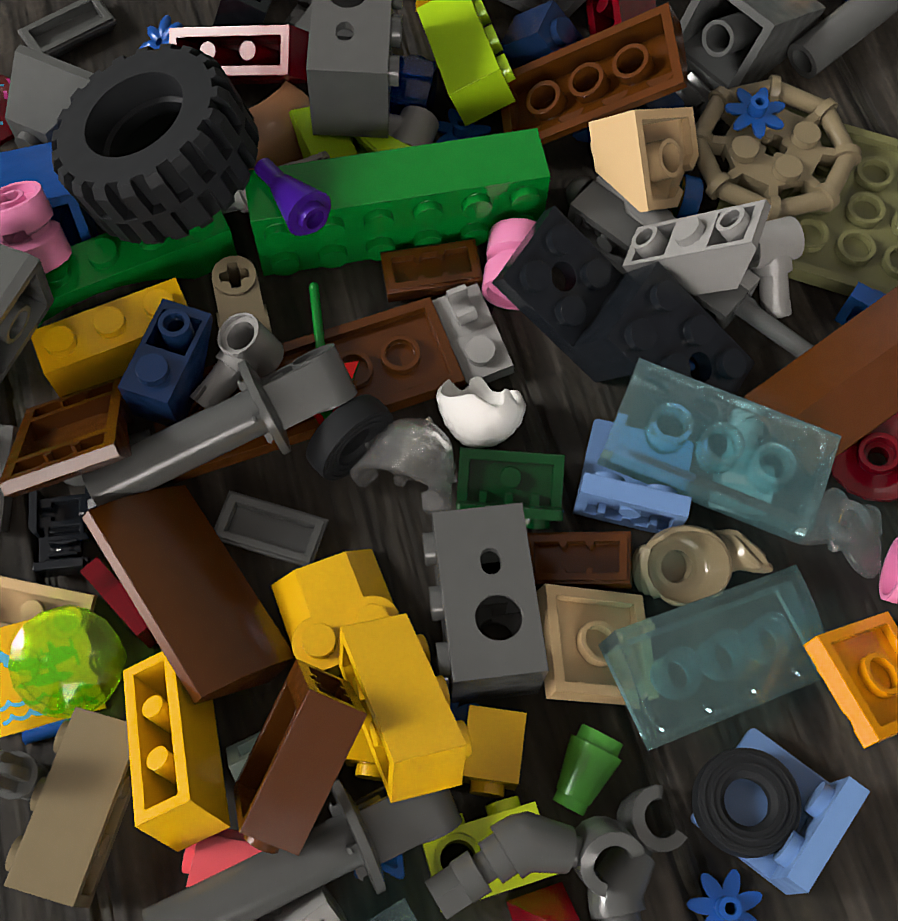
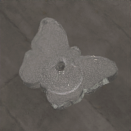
[785,488,883,579]

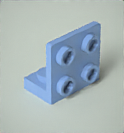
[573,419,694,534]
[690,728,870,895]

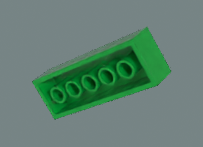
[245,128,551,276]

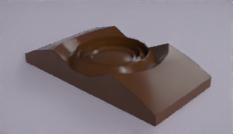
[0,376,135,497]

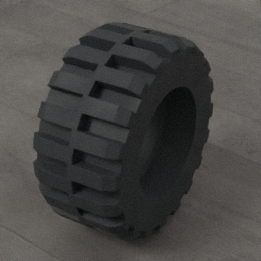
[51,44,259,244]

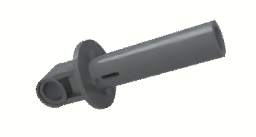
[787,0,898,79]
[82,343,358,507]
[142,779,463,921]

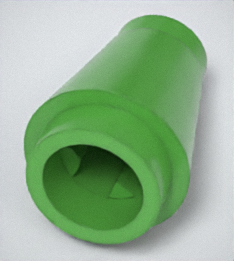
[552,724,623,816]

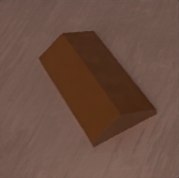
[743,286,898,477]

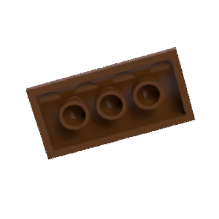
[501,2,688,145]
[82,485,295,704]

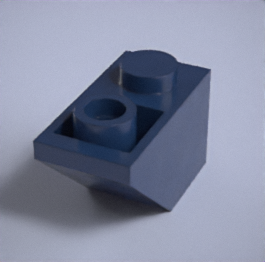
[501,0,584,68]
[118,299,213,427]

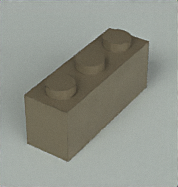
[4,706,132,908]

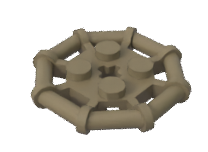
[695,74,862,221]

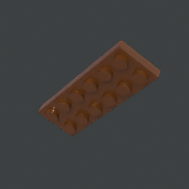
[153,297,465,484]

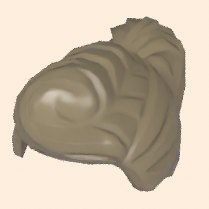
[632,525,773,607]

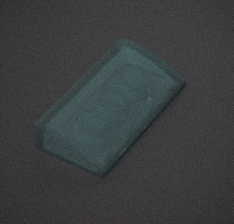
[597,358,841,544]
[598,565,825,751]

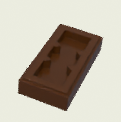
[380,239,483,303]
[527,531,633,589]

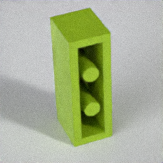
[416,0,516,126]

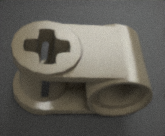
[212,256,272,333]

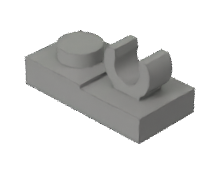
[432,283,514,386]

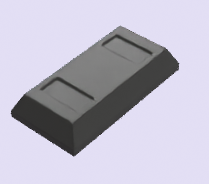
[17,0,117,58]
[214,490,329,567]

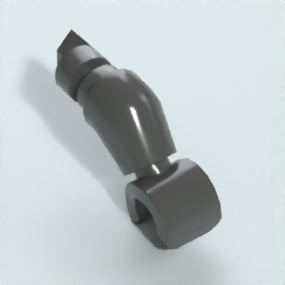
[587,784,688,921]
[425,811,645,920]

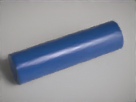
[22,717,71,745]

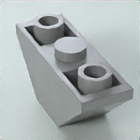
[622,199,771,295]

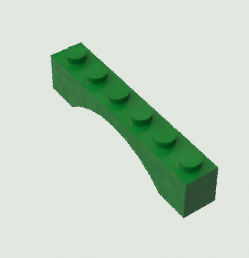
[39,210,237,326]

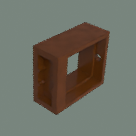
[233,659,367,856]

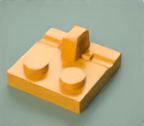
[803,611,898,749]

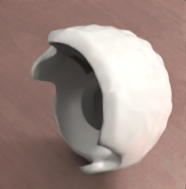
[436,376,526,448]

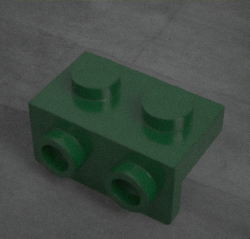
[456,447,565,529]

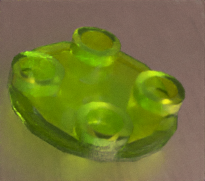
[8,604,127,719]

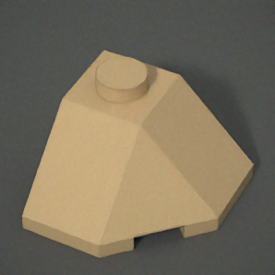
[588,107,699,212]

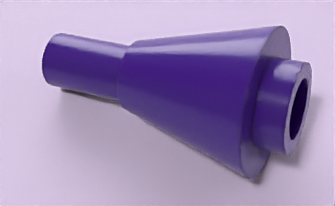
[254,158,331,236]

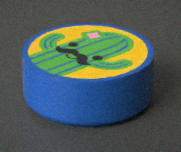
[671,174,704,219]

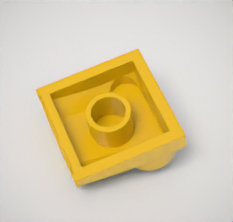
[271,549,399,676]

